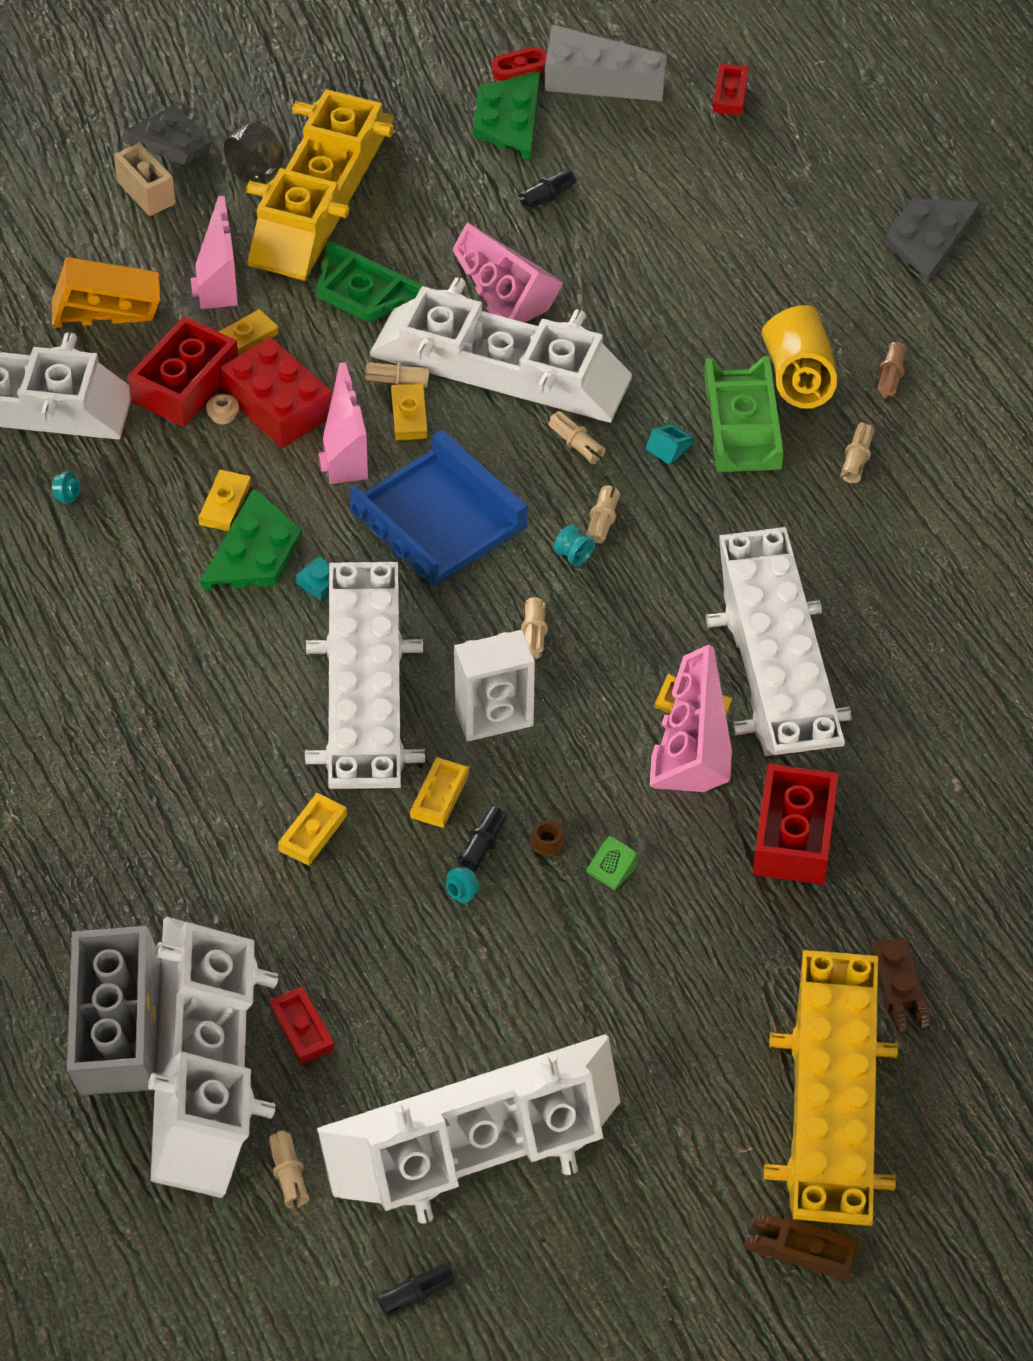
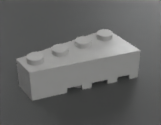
[545,24,667,101]

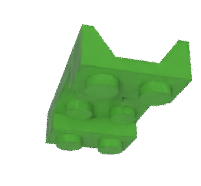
[704,356,783,472]

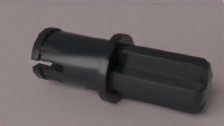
[518,169,576,211]
[457,806,507,872]
[376,1264,455,1318]

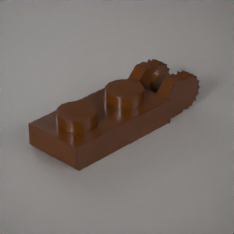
[870,937,930,1032]
[744,1213,860,1281]

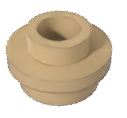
[206,394,239,424]

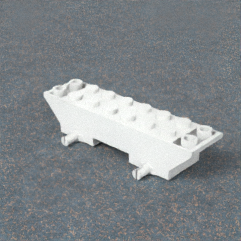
[370,277,632,423]
[0,332,131,440]
[706,527,851,756]
[305,562,425,789]
[148,917,278,1198]
[317,1034,620,1223]

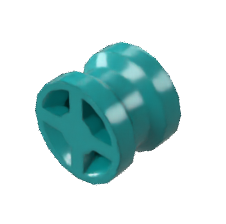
[553,524,595,567]

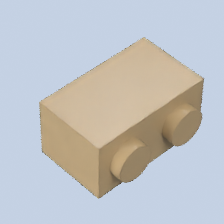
[114,142,176,216]

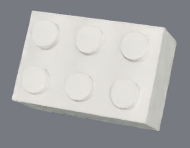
[454,630,535,742]

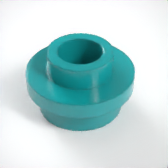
[52,471,81,504]
[446,868,479,904]

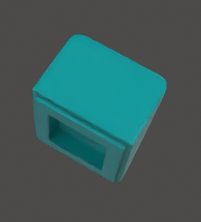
[646,424,695,464]

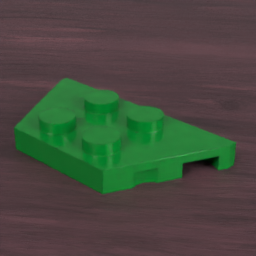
[473,72,540,159]
[317,240,425,323]
[200,489,302,590]

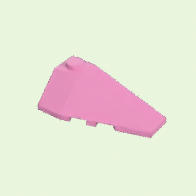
[191,196,238,309]
[452,223,563,323]
[318,362,368,484]
[649,645,732,792]

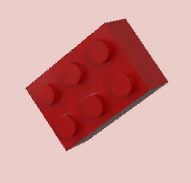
[128,316,238,427]
[220,337,332,448]
[752,764,839,885]

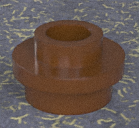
[530,821,566,855]

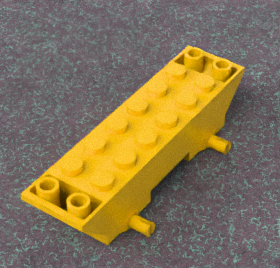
[246,89,394,281]
[763,950,898,1226]

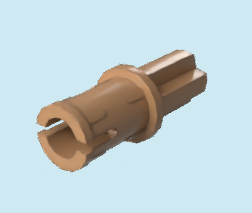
[877,342,908,398]

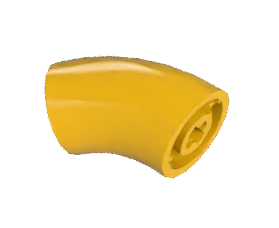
[761,305,837,408]

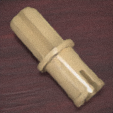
[365,362,429,388]
[548,411,606,464]
[840,422,874,483]
[586,486,621,544]
[521,597,548,659]
[269,1131,309,1208]

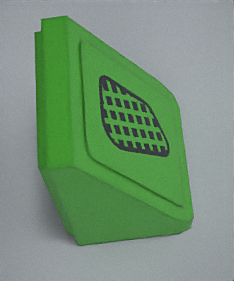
[586,836,638,891]

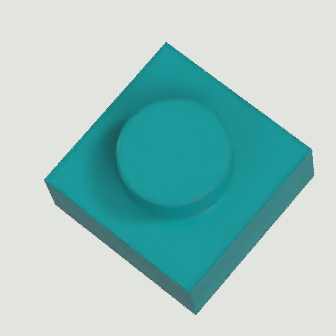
[296,556,329,601]

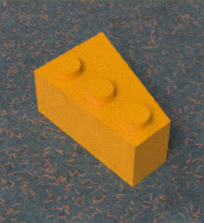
[52,257,160,328]

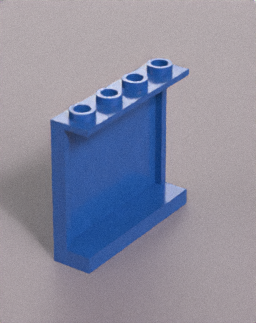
[349,430,527,586]

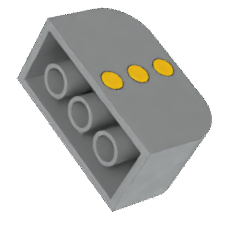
[67,926,161,1096]

